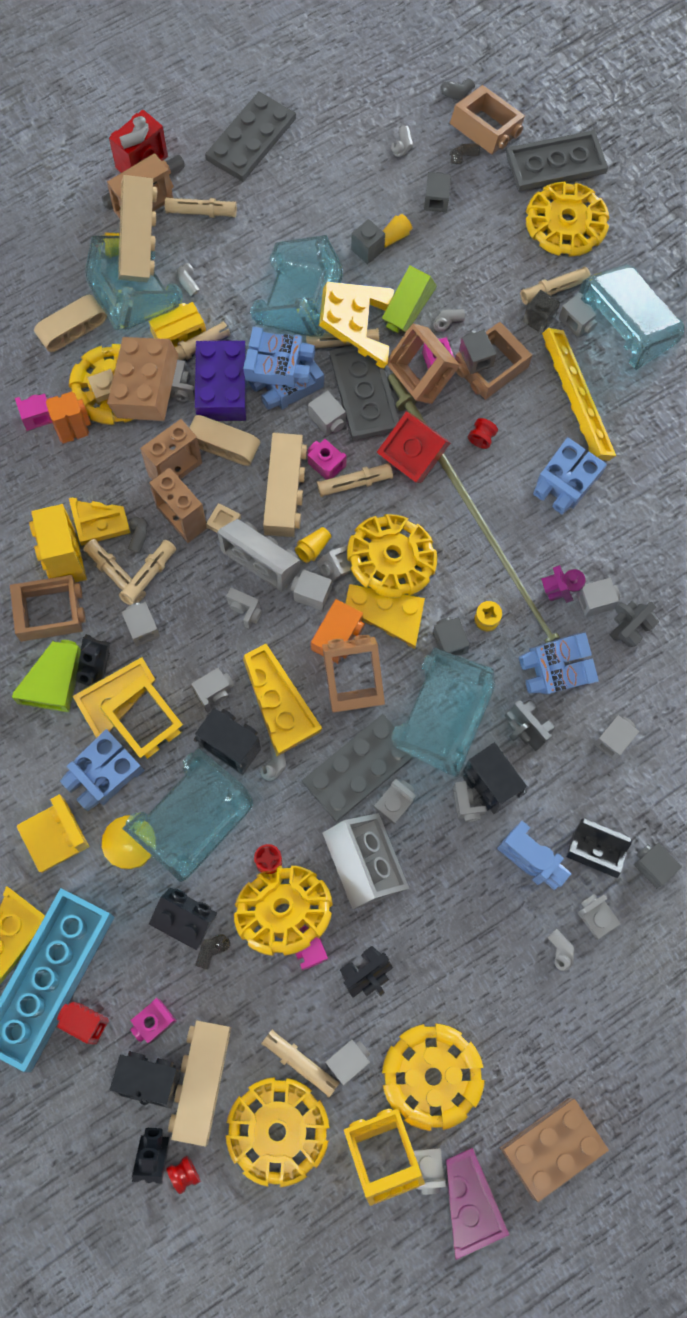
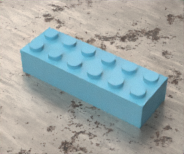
[0,888,115,1072]

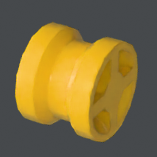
[474,601,502,632]

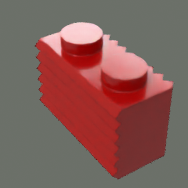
[57,1002,109,1045]

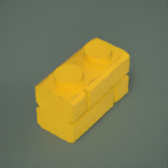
[149,302,206,347]

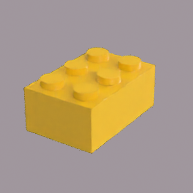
[29,504,87,582]

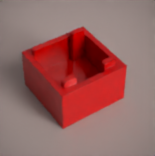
[109,109,168,173]
[377,411,451,483]

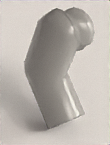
[119,116,149,149]
[433,309,465,332]

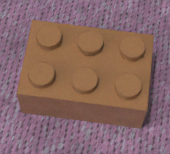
[107,337,179,421]
[499,1098,609,1202]

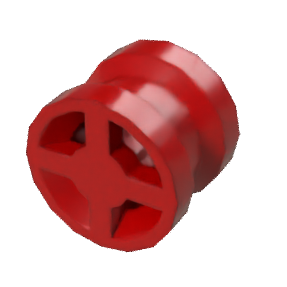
[467,418,498,449]
[166,1156,201,1195]

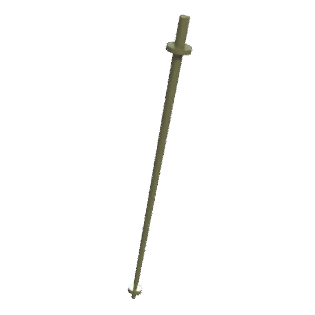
[388,373,560,643]

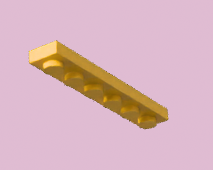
[542,328,616,461]

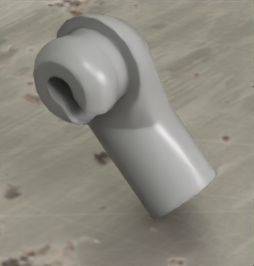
[391,126,413,157]
[177,263,200,297]
[260,745,286,781]
[547,928,574,971]

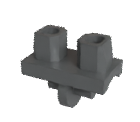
[609,601,659,647]
[505,700,555,751]

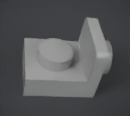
[170,360,195,402]
[317,545,352,583]
[226,588,262,629]
[374,779,416,825]
[453,781,487,822]
[577,894,621,940]
[413,1148,446,1195]

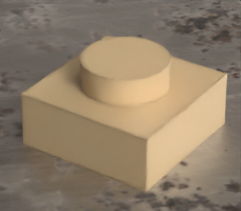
[87,369,114,402]
[206,503,241,533]

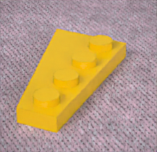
[243,644,322,756]

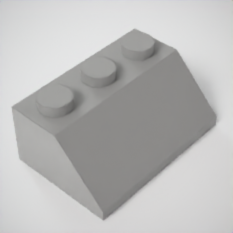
[217,519,300,593]
[322,813,409,909]

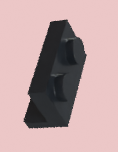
[566,818,632,878]
[149,888,217,950]

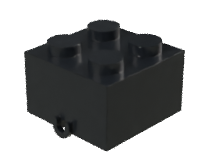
[193,708,261,775]
[463,742,527,814]
[110,1051,181,1109]

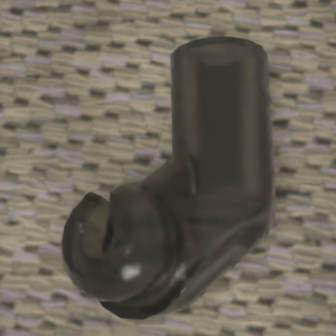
[449,143,480,164]
[195,934,231,970]

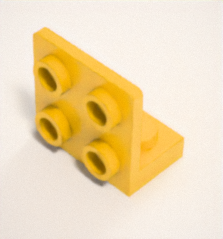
[17,794,89,873]

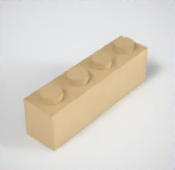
[118,175,157,283]
[263,433,307,537]
[168,1020,231,1147]

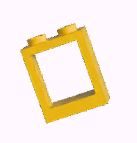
[100,674,183,759]
[344,1109,425,1206]

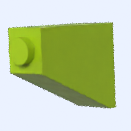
[382,265,437,334]
[12,640,81,712]

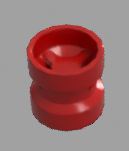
[254,844,282,874]

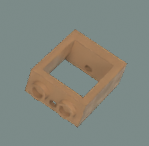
[450,85,525,154]
[107,153,173,218]
[455,322,532,400]
[387,324,460,404]
[140,419,202,480]
[149,467,207,543]
[10,575,86,642]
[322,635,385,712]

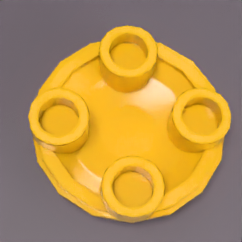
[101,815,156,869]

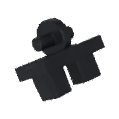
[76,634,110,686]
[340,946,393,998]
[132,1127,170,1184]

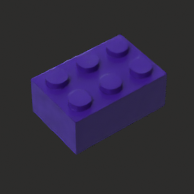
[195,341,247,421]

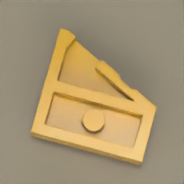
[69,497,131,546]

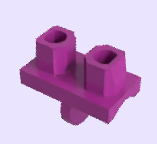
[541,565,586,603]

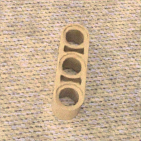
[34,295,107,352]
[189,415,261,466]

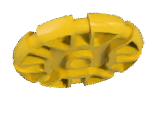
[525,182,609,257]
[69,344,134,425]
[347,514,437,598]
[234,865,333,956]
[382,1023,484,1131]
[225,1077,329,1187]

